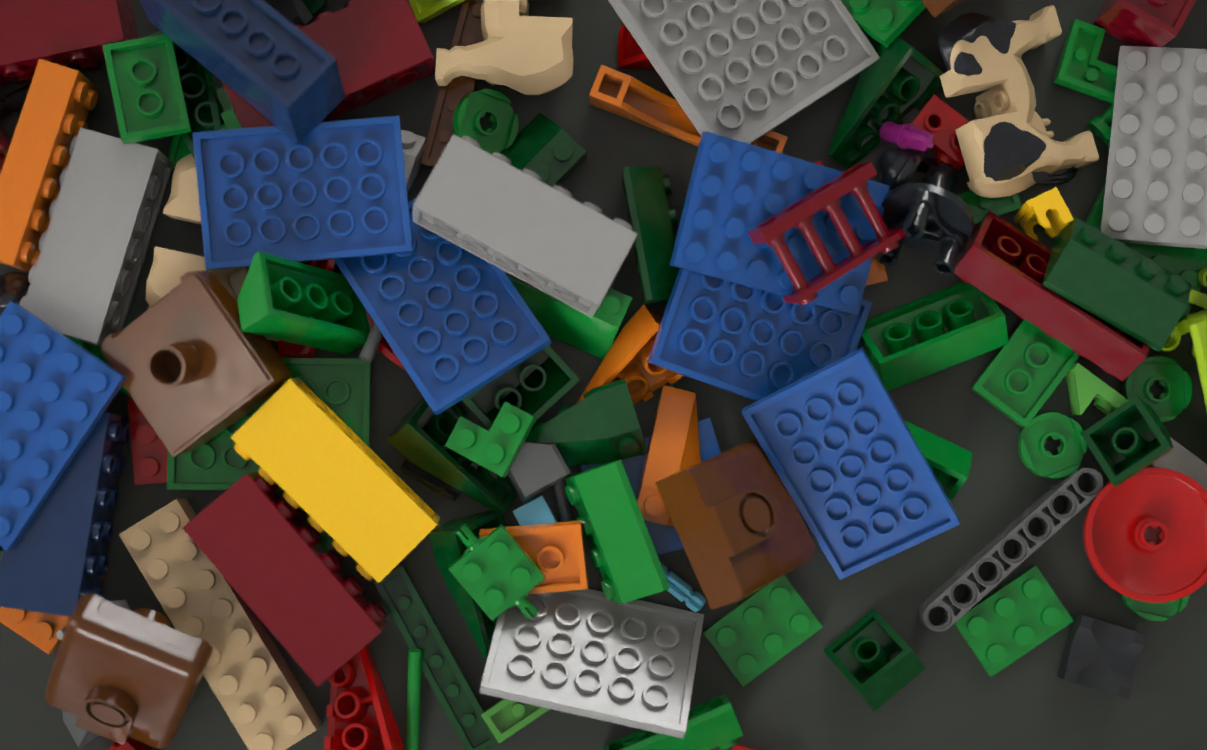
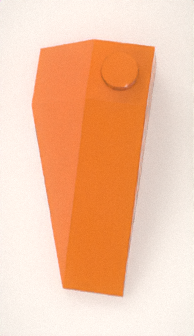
[577,304,684,405]
[635,385,701,527]

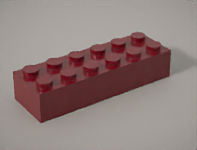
[954,211,1149,381]

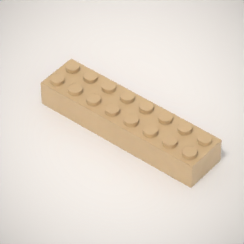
[119,498,323,750]

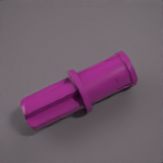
[880,121,934,152]

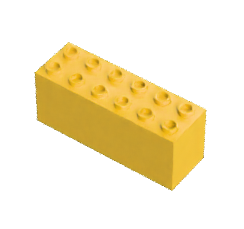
[231,377,440,583]

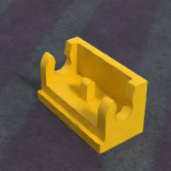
[1013,187,1074,241]

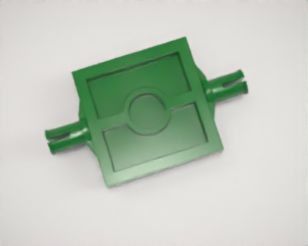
[448,523,545,620]

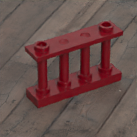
[747,162,906,306]

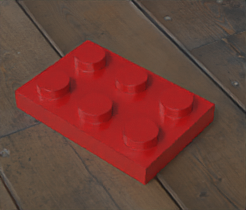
[128,397,168,485]

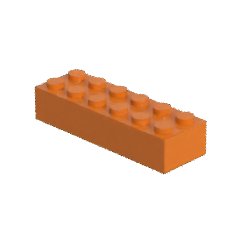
[0,59,98,272]

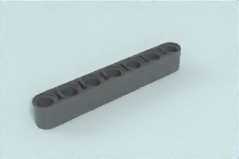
[918,467,1104,632]

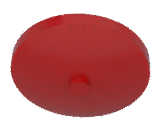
[1083,467,1207,603]

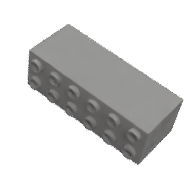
[19,127,174,347]
[413,134,637,318]

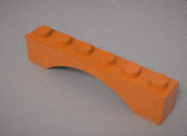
[589,65,788,153]

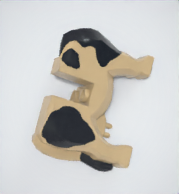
[938,5,1099,198]

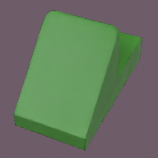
[1066,363,1128,416]

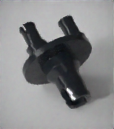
[876,162,974,276]

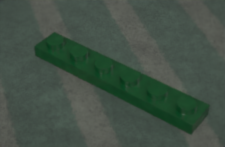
[373,565,498,750]

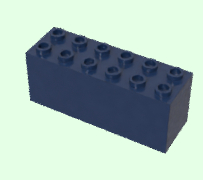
[140,0,345,144]
[0,412,130,617]

